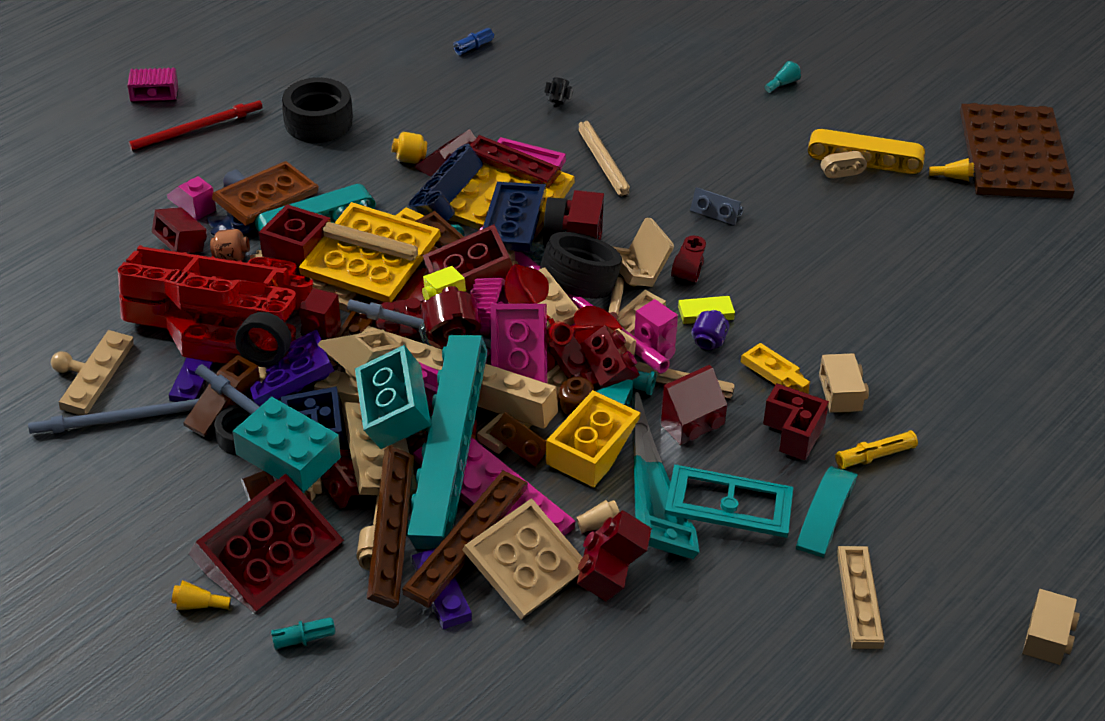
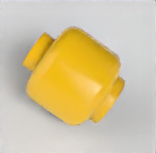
[392,132,427,164]

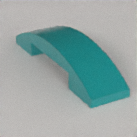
[796,466,858,558]

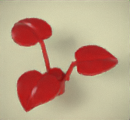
[505,264,622,373]

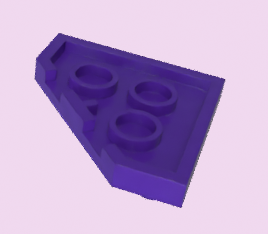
[250,329,334,406]

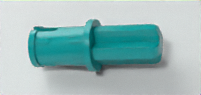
[271,617,336,650]

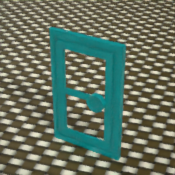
[664,464,793,538]

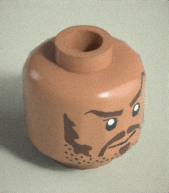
[210,229,250,261]

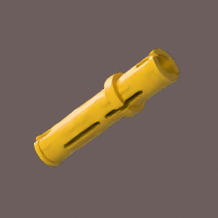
[835,430,918,469]

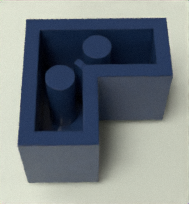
[281,386,348,449]

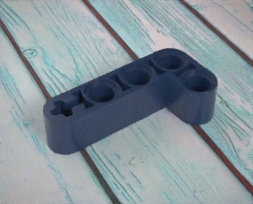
[408,144,483,221]

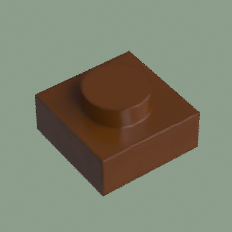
[240,471,275,501]

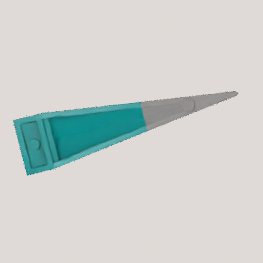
[632,392,700,559]

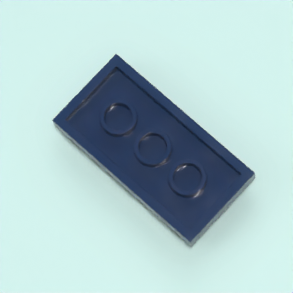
[483,182,546,252]

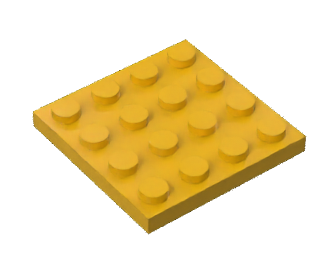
[449,162,575,242]
[299,202,441,302]

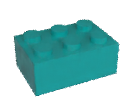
[355,345,431,449]
[233,397,341,493]

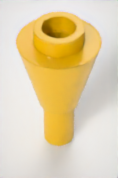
[929,158,974,182]
[171,580,231,611]

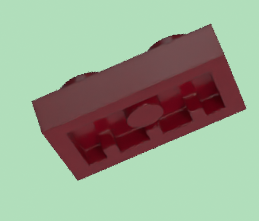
[321,449,360,508]

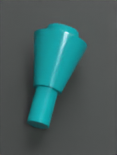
[764,61,801,93]

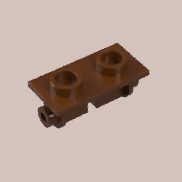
[489,412,546,467]

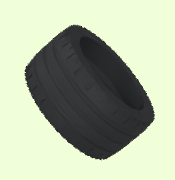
[282,77,353,143]
[540,232,622,299]

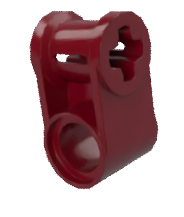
[671,235,706,283]

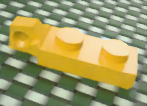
[741,343,810,394]

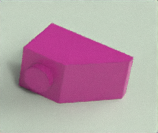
[167,176,216,220]

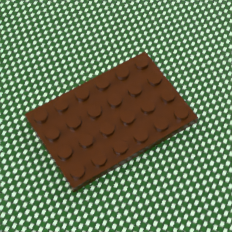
[960,103,1075,199]

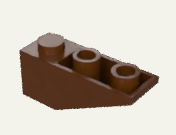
[183,355,261,437]

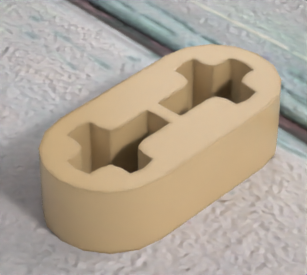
[820,151,867,178]

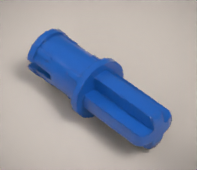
[453,28,494,55]

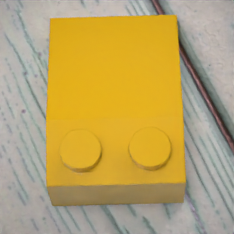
[546,390,641,487]

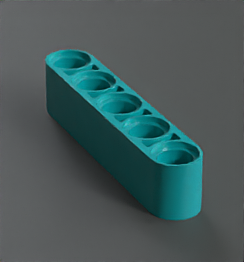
[254,184,376,232]

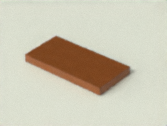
[212,161,319,226]

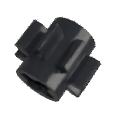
[544,77,573,105]

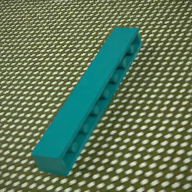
[406,335,488,550]

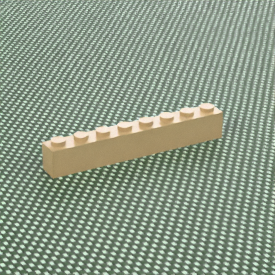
[362,326,558,429]

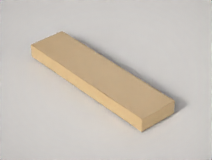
[837,546,885,649]

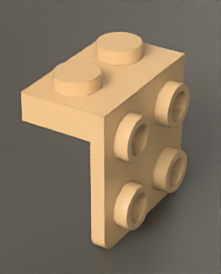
[614,218,674,287]

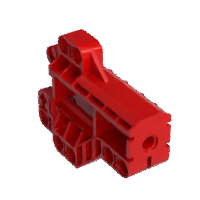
[117,245,313,363]

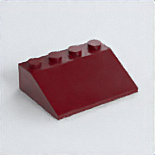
[188,474,344,613]

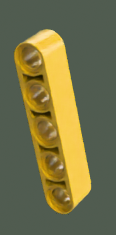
[808,129,925,174]

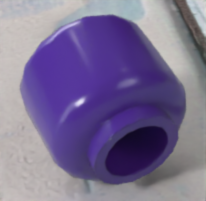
[691,310,730,350]

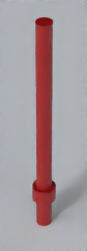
[128,100,263,150]

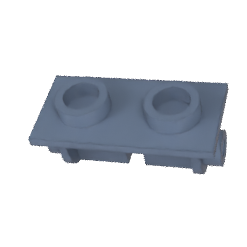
[690,187,744,225]

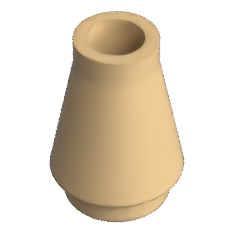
[576,500,620,533]

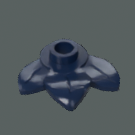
[208,212,254,236]

